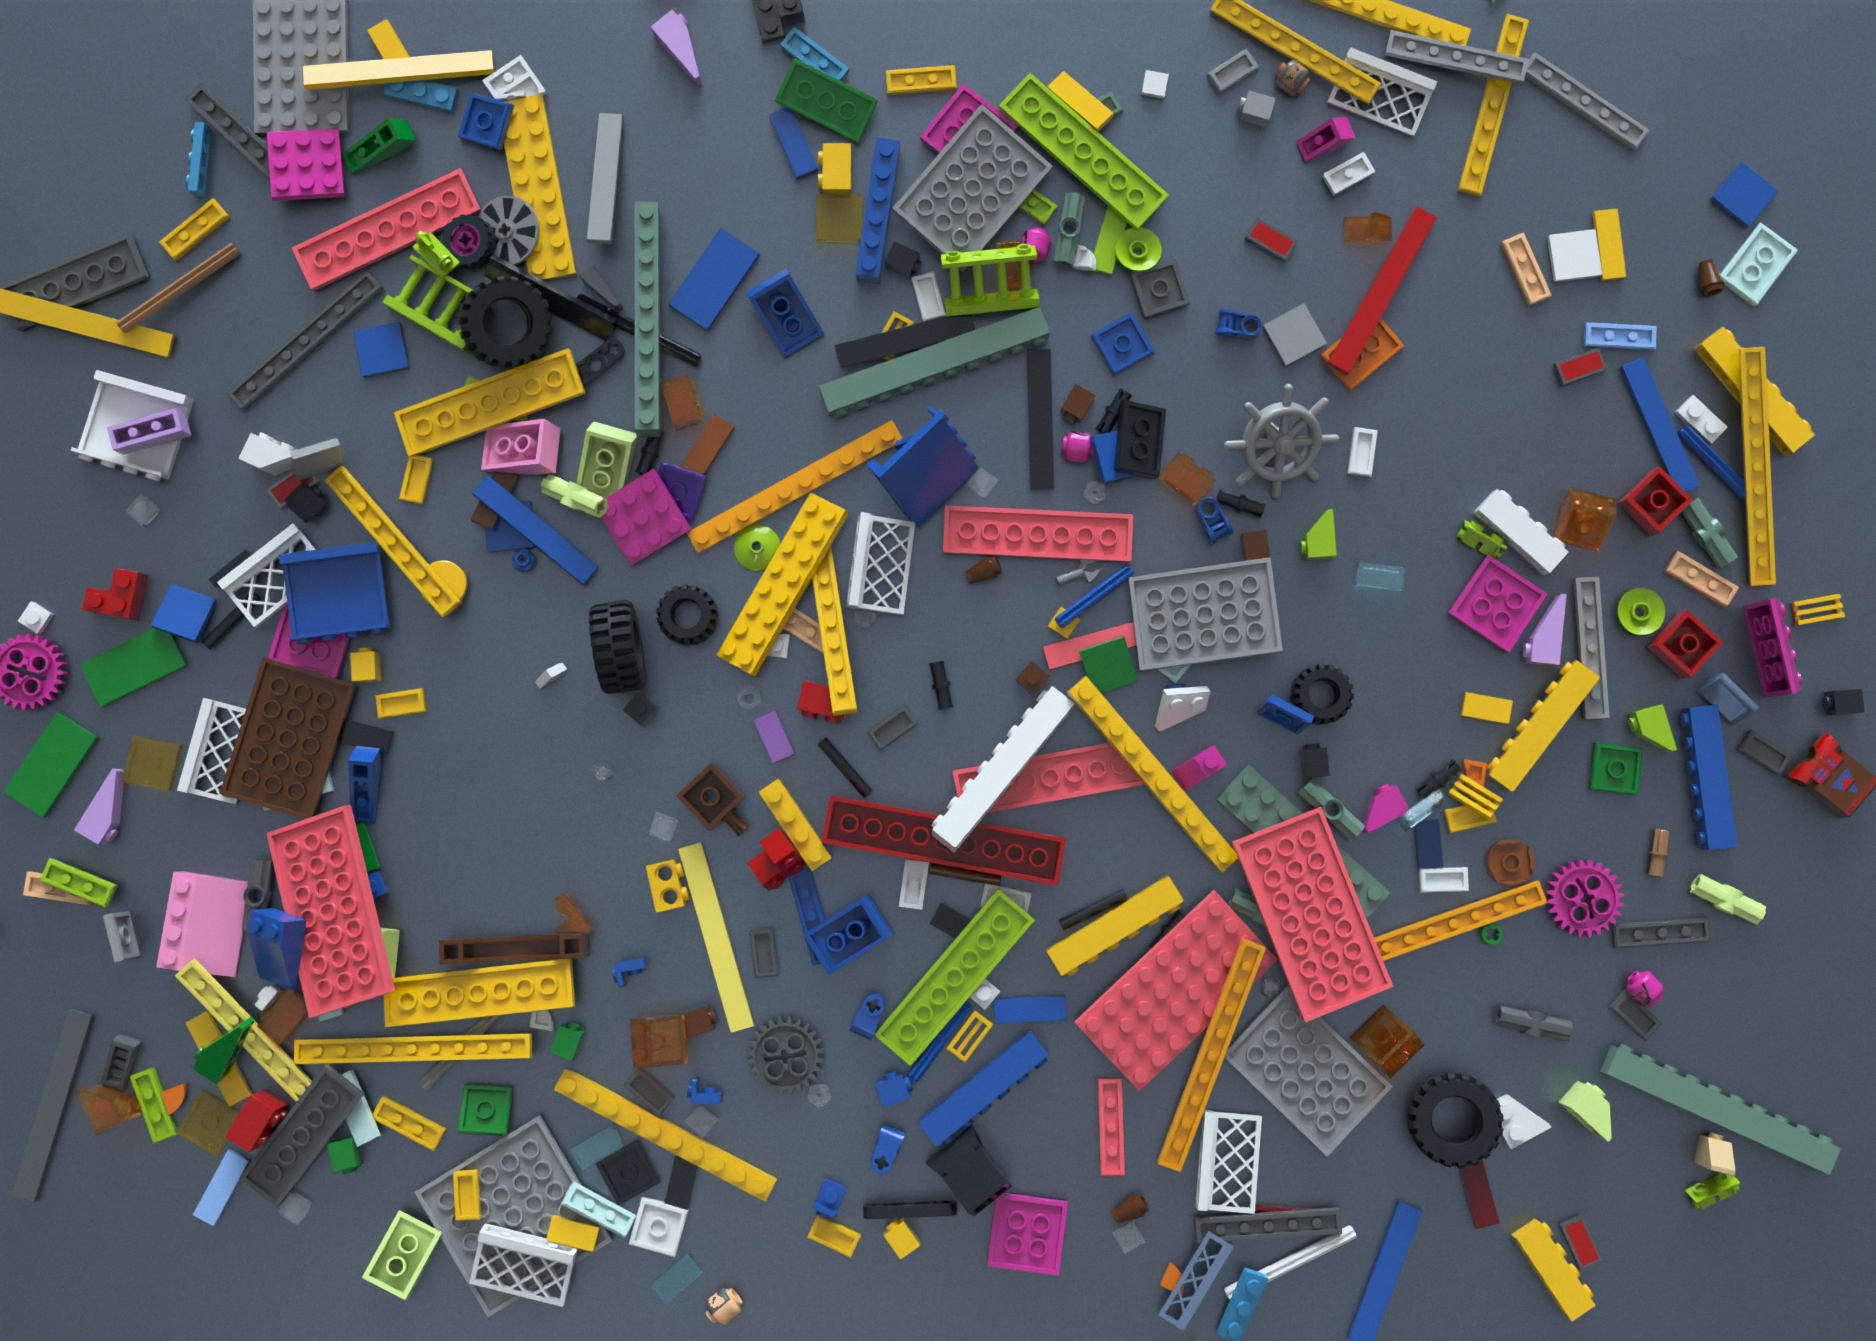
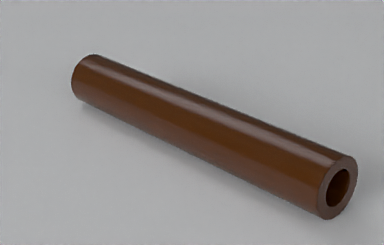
[930,863,1002,886]

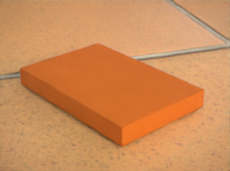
[1320,318,1405,391]

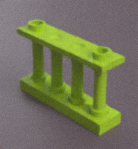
[941,244,1040,316]
[383,254,497,354]

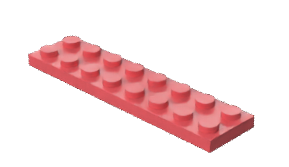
[292,168,481,291]
[943,505,1133,562]
[953,737,1145,813]

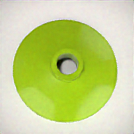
[1115,227,1162,272]
[734,524,781,571]
[1617,588,1665,635]

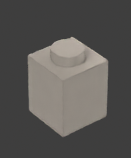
[1237,91,1276,127]

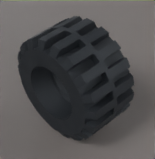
[656,584,718,646]
[1290,664,1354,725]

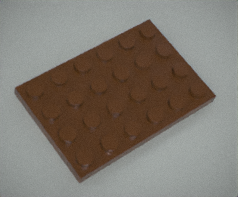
[219,657,356,819]

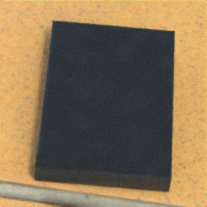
[1114,400,1166,479]

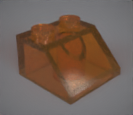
[1552,486,1616,552]
[1350,1005,1425,1079]
[630,1015,688,1067]
[76,1083,141,1135]

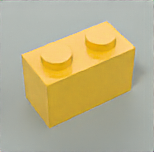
[818,143,852,196]

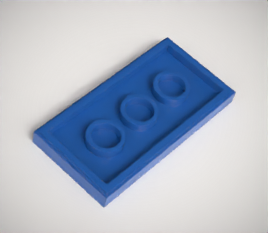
[668,228,760,331]

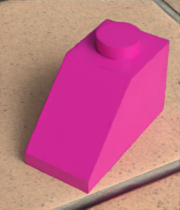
[1296,117,1356,162]
[1171,745,1227,791]
[1363,784,1410,833]

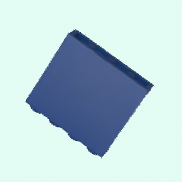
[866,406,979,527]
[279,542,390,645]

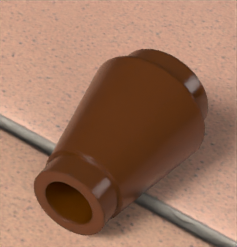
[1699,259,1725,296]
[966,556,1003,584]
[1112,1194,1149,1224]

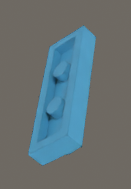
[780,27,849,81]
[384,80,459,113]
[186,122,212,198]
[1217,1267,1268,1341]

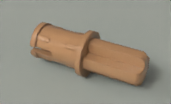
[1648,829,1669,877]

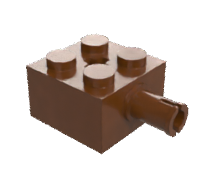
[676,763,750,837]

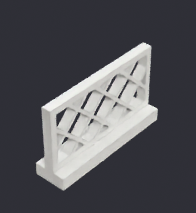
[1327,47,1438,137]
[846,512,915,615]
[217,523,316,628]
[177,698,246,804]
[1195,1110,1262,1214]
[469,1223,578,1307]

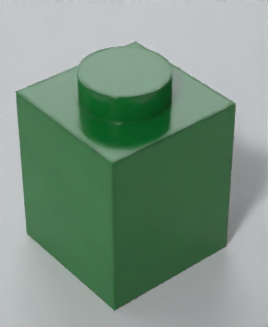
[550,1022,586,1061]
[327,1136,363,1174]

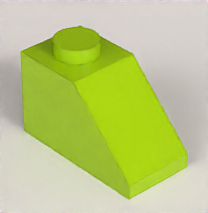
[1300,509,1337,560]
[1628,704,1677,752]

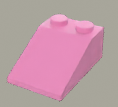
[481,419,561,475]

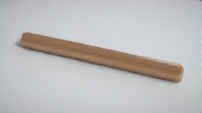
[117,243,239,333]

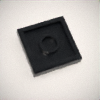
[595,1139,661,1206]

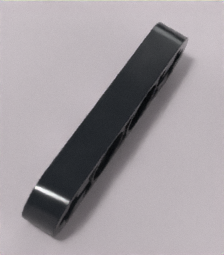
[556,339,625,405]
[863,1200,957,1219]

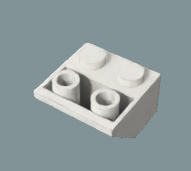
[238,432,297,476]

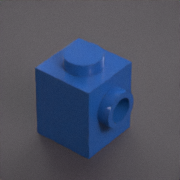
[875,1071,913,1108]

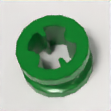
[1479,923,1503,945]

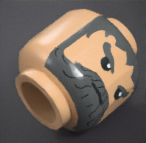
[706,1288,743,1325]

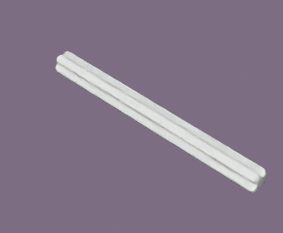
[1224,1226,1357,1300]

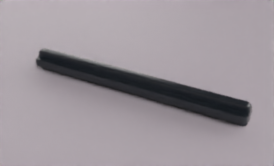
[576,294,702,366]

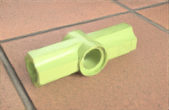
[540,474,608,518]
[1690,874,1766,925]

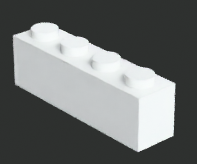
[1473,489,1568,576]

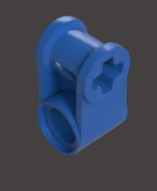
[1215,309,1262,341]
[1195,497,1234,545]
[849,992,886,1040]
[871,1125,905,1174]

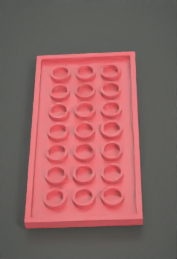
[266,805,395,1018]
[1232,807,1394,1023]
[1074,890,1278,1091]

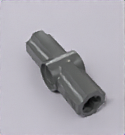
[242,858,273,932]
[1495,1005,1573,1041]

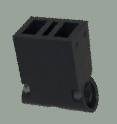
[925,1125,1012,1216]

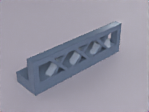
[1158,1230,1234,1331]

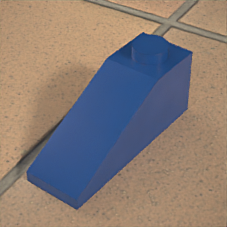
[348,746,381,824]

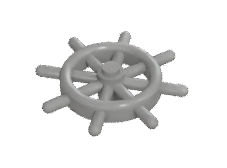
[1224,384,1340,499]

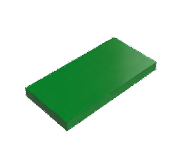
[774,58,878,143]
[80,629,188,707]
[4,712,99,817]

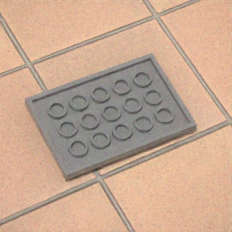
[253,0,350,136]
[891,104,1052,272]
[1129,557,1283,671]
[1224,985,1393,1157]

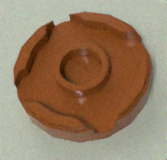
[1486,839,1535,886]

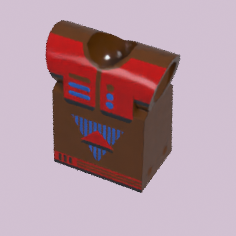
[1785,732,1876,818]

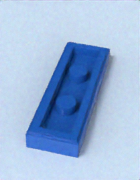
[769,107,818,179]
[994,995,1067,1024]

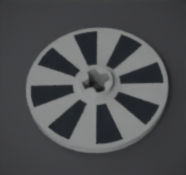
[478,196,540,265]

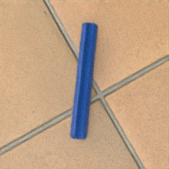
[1678,425,1745,499]
[1055,565,1134,628]
[908,1001,972,1082]

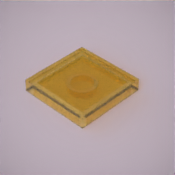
[816,194,863,242]
[122,735,182,791]
[176,1089,240,1156]

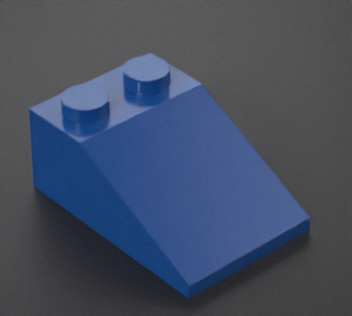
[746,268,824,357]
[804,894,894,975]
[247,908,306,990]

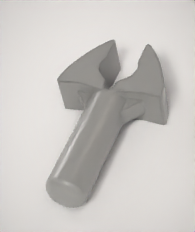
[1056,559,1100,585]

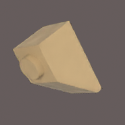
[1694,1132,1735,1176]

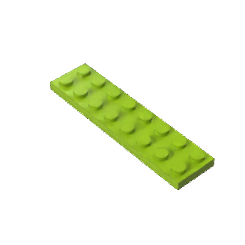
[998,73,1169,231]
[874,888,1035,1066]

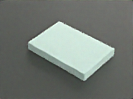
[1720,222,1798,307]

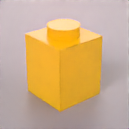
[350,647,381,683]
[884,1218,921,1260]

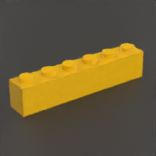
[1694,327,1815,457]
[1487,660,1600,792]
[1046,876,1184,977]

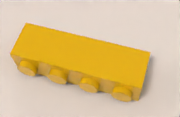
[759,779,833,871]
[1511,1219,1596,1322]

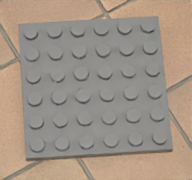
[414,1115,613,1317]

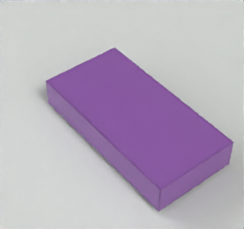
[753,711,795,764]

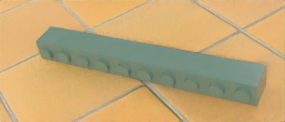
[635,202,660,437]
[819,307,1050,417]
[1600,1044,1841,1175]

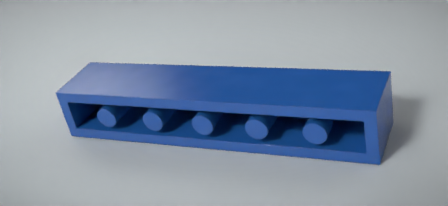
[856,137,900,285]
[1680,704,1738,850]
[918,1030,1049,1147]

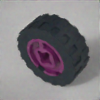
[441,214,497,269]

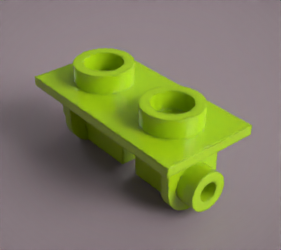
[412,231,460,278]
[1457,520,1507,559]
[1685,1173,1740,1210]

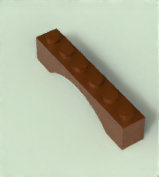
[439,932,589,965]

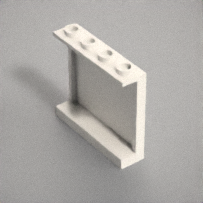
[71,370,194,481]

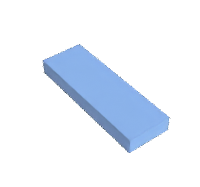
[1583,322,1657,351]
[193,1149,251,1226]

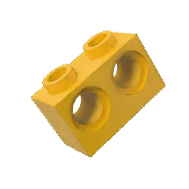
[646,859,689,913]

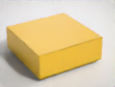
[1047,607,1081,639]

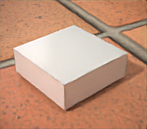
[1141,70,1169,99]

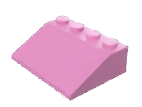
[156,871,248,977]

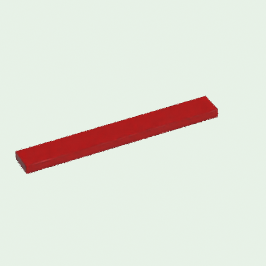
[1327,206,1437,375]

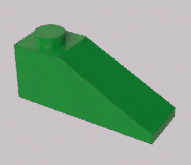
[342,118,416,175]
[193,1017,255,1084]

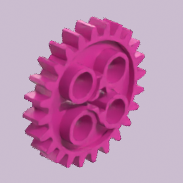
[0,634,68,711]
[1544,860,1625,937]

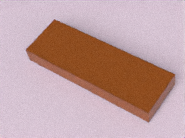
[681,414,734,475]

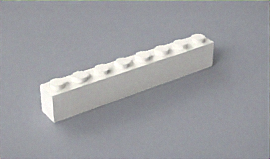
[931,686,1075,853]

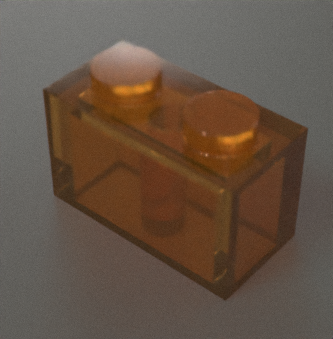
[660,374,705,431]
[1159,452,1216,506]
[257,988,308,1045]

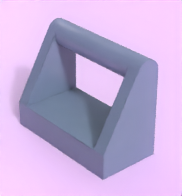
[1696,673,1759,725]

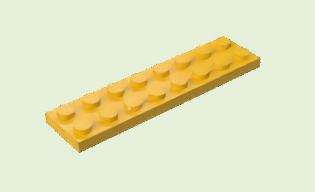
[504,94,577,282]
[394,348,586,457]
[717,493,849,677]
[383,959,575,1027]

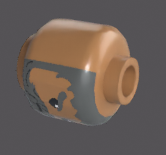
[1275,60,1311,96]

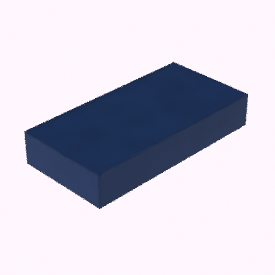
[1414,819,1443,868]

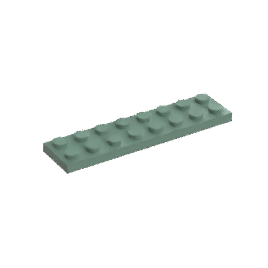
[1216,764,1391,919]

